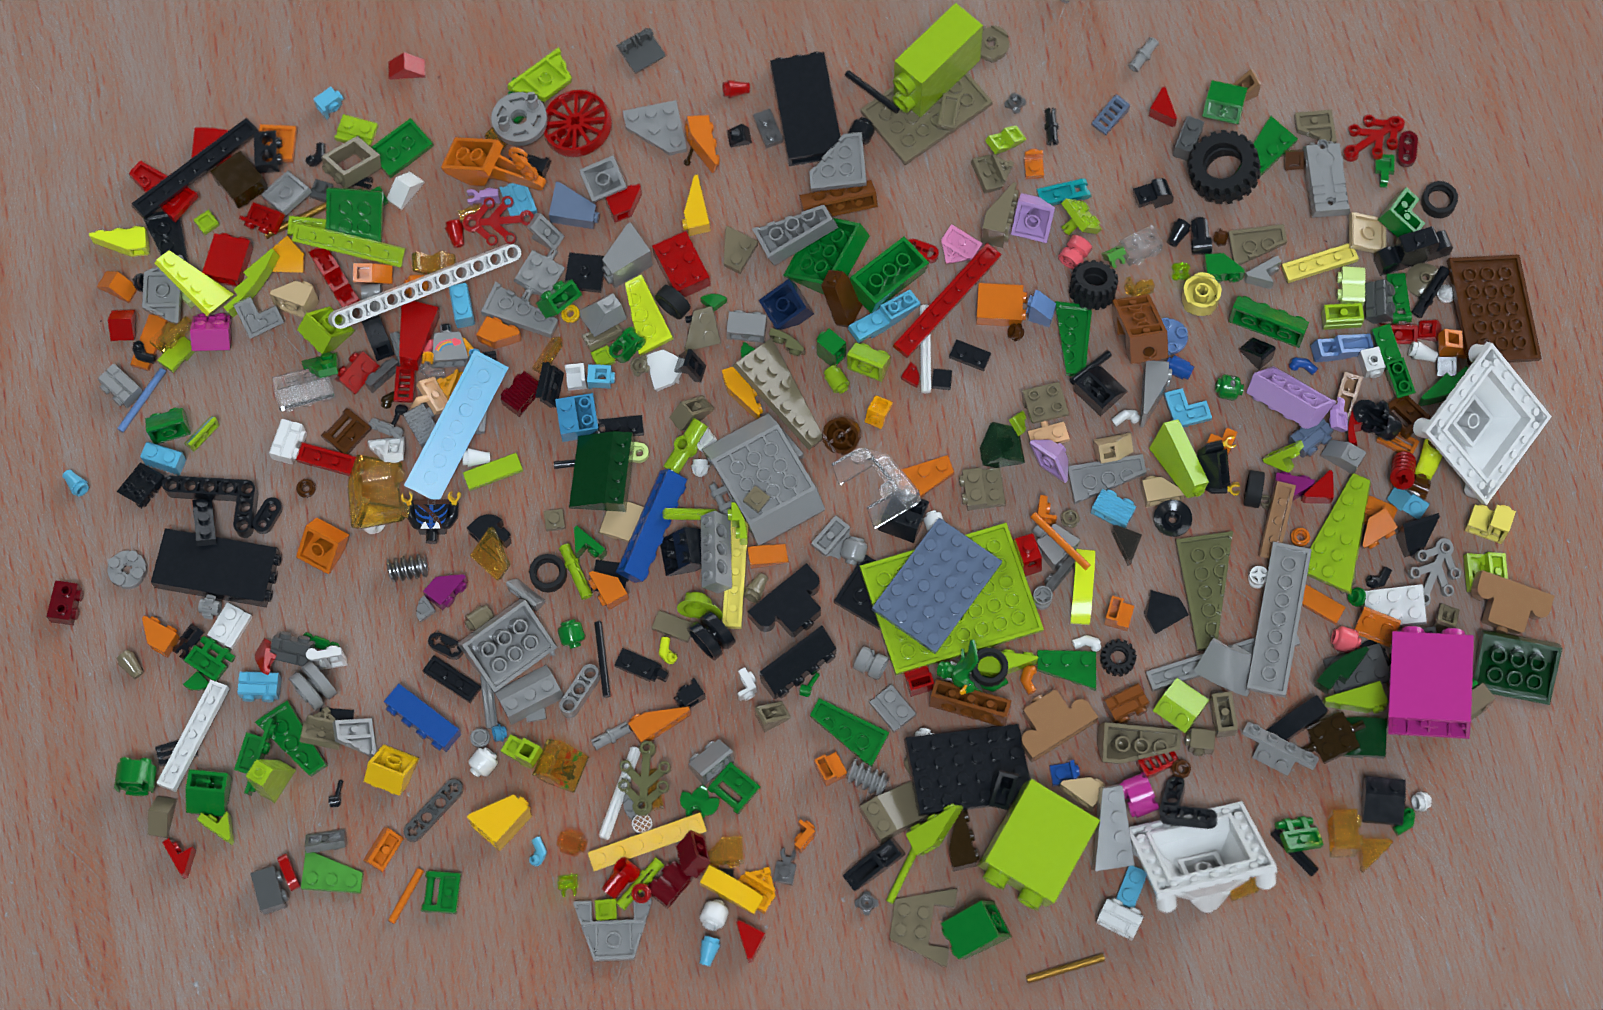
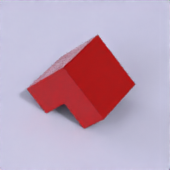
[108,310,137,341]
[903,666,935,697]

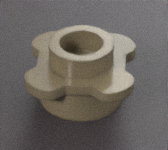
[631,355,650,377]

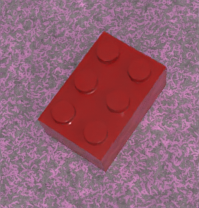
[652,231,711,297]

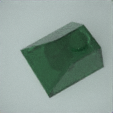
[980,422,1025,468]

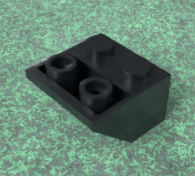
[1074,365,1127,417]
[878,489,929,543]
[660,527,702,576]

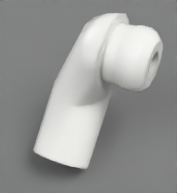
[1072,635,1101,652]

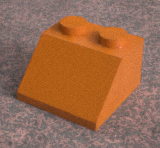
[296,518,349,575]

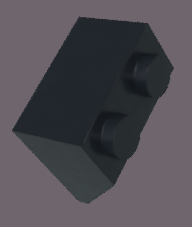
[1362,776,1406,826]

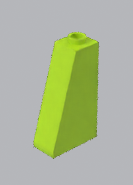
[1149,419,1209,498]
[245,760,296,803]

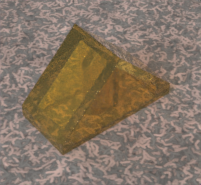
[1359,839,1393,873]

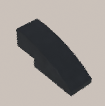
[1266,695,1328,741]
[842,838,906,891]

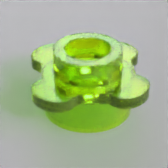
[1172,263,1191,281]

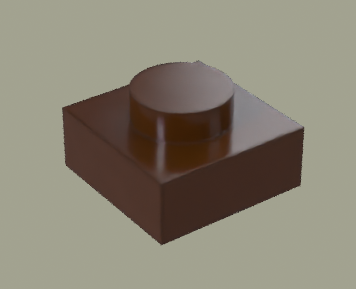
[1284,150,1304,170]

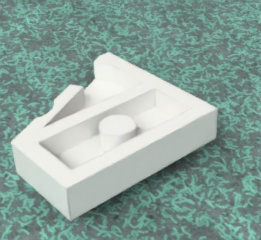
[368,437,405,463]

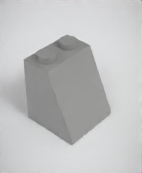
[602,222,653,288]

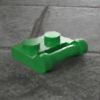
[707,762,761,815]
[421,871,462,914]

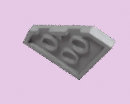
[622,100,687,156]
[809,132,867,192]

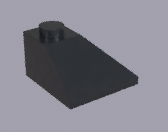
[1396,513,1440,558]

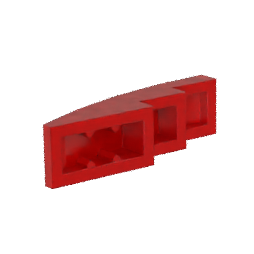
[308,247,360,308]

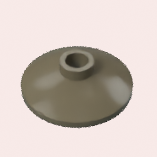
[1406,263,1443,297]

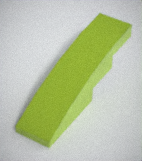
[224,248,280,318]

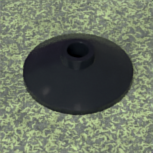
[1154,500,1192,537]

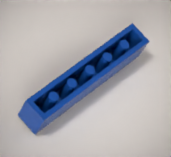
[616,469,687,583]

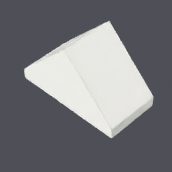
[387,172,424,210]

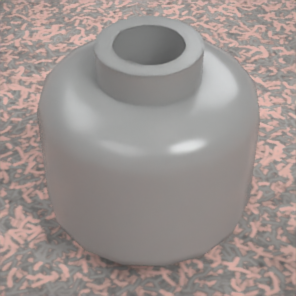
[840,536,868,565]

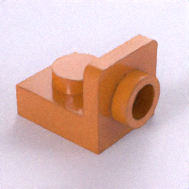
[1024,149,1044,179]
[1037,495,1057,526]
[794,819,816,853]

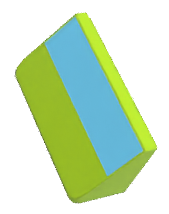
[184,416,220,452]

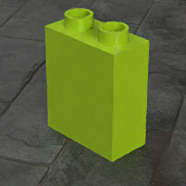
[892,3,983,118]
[977,779,1100,911]

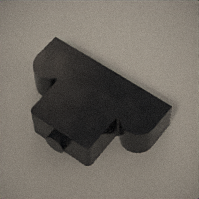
[1374,226,1453,276]
[747,563,821,638]

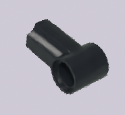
[1191,217,1212,255]

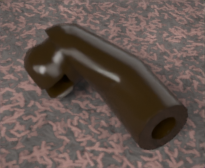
[381,391,408,409]

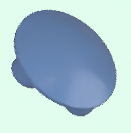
[1162,318,1188,355]

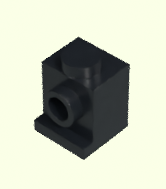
[674,678,706,709]

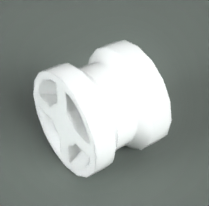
[1248,566,1267,589]

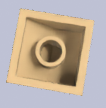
[270,281,319,318]

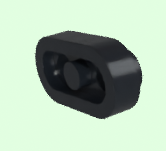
[252,497,283,534]

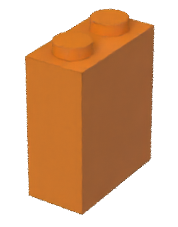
[976,283,1027,327]

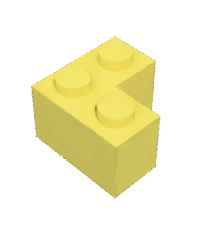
[1465,505,1516,544]

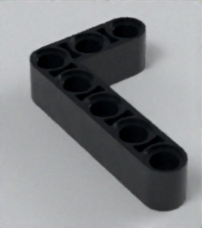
[162,476,258,538]

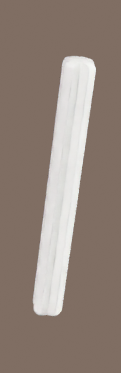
[920,305,931,394]
[599,746,640,840]

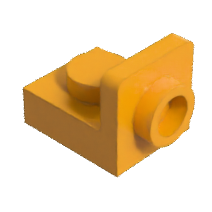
[865,395,893,429]

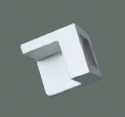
[565,363,587,391]

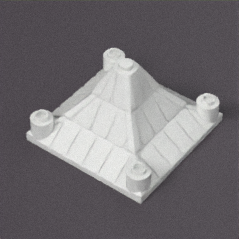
[1413,342,1552,505]
[1129,801,1277,913]

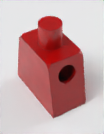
[1013,533,1042,576]

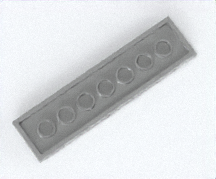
[1246,542,1312,698]

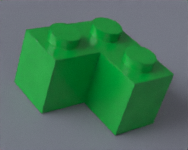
[1377,187,1425,238]

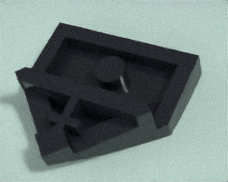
[1144,590,1189,634]

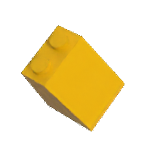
[467,795,532,851]

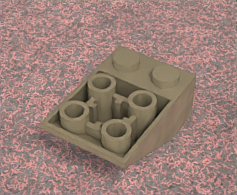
[981,182,1019,248]

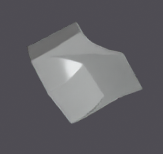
[811,515,850,559]

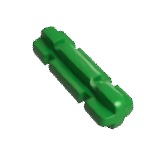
[303,632,340,650]

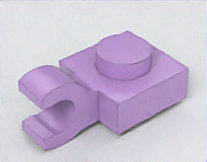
[467,188,500,205]
[1329,397,1348,432]

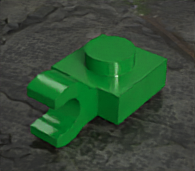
[1375,154,1395,188]

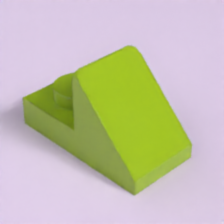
[1262,440,1304,473]
[197,811,234,845]

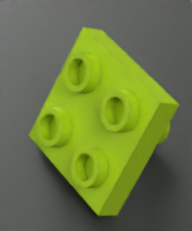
[1061,199,1102,235]

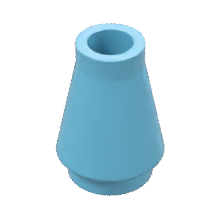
[62,469,89,497]
[699,936,721,967]

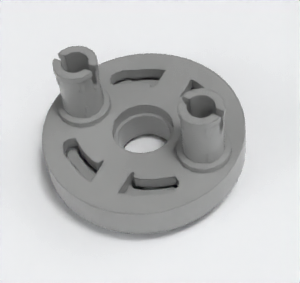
[491,92,547,146]

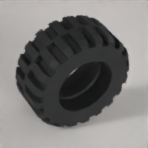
[1188,130,1261,204]

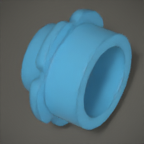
[492,723,507,742]

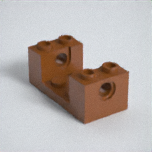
[1112,294,1168,364]

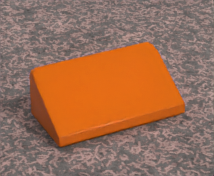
[363,827,404,872]

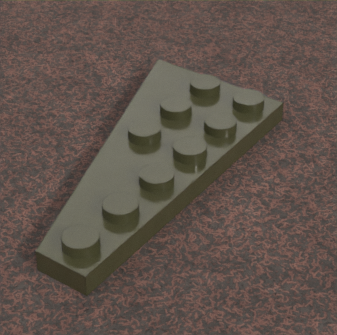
[1175,531,1233,651]

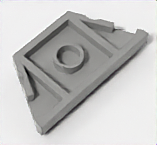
[142,255,184,325]

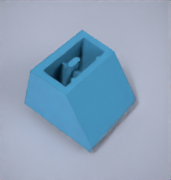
[555,393,599,442]

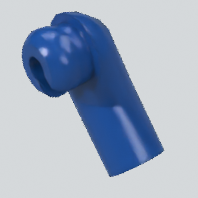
[1289,357,1318,375]

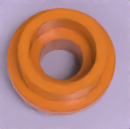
[1291,528,1310,547]

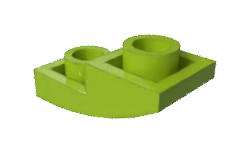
[728,502,748,545]

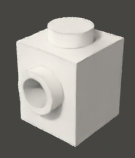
[1358,346,1385,378]

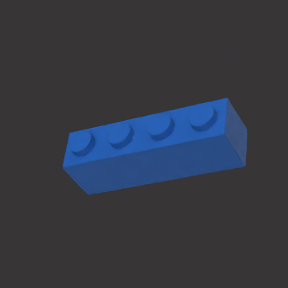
[384,684,461,752]

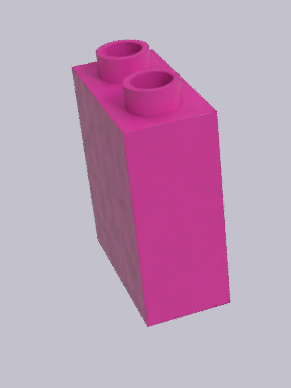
[1388,626,1474,739]

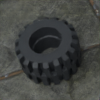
[1069,260,1118,310]

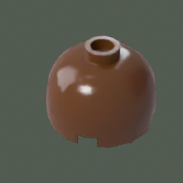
[822,416,861,455]

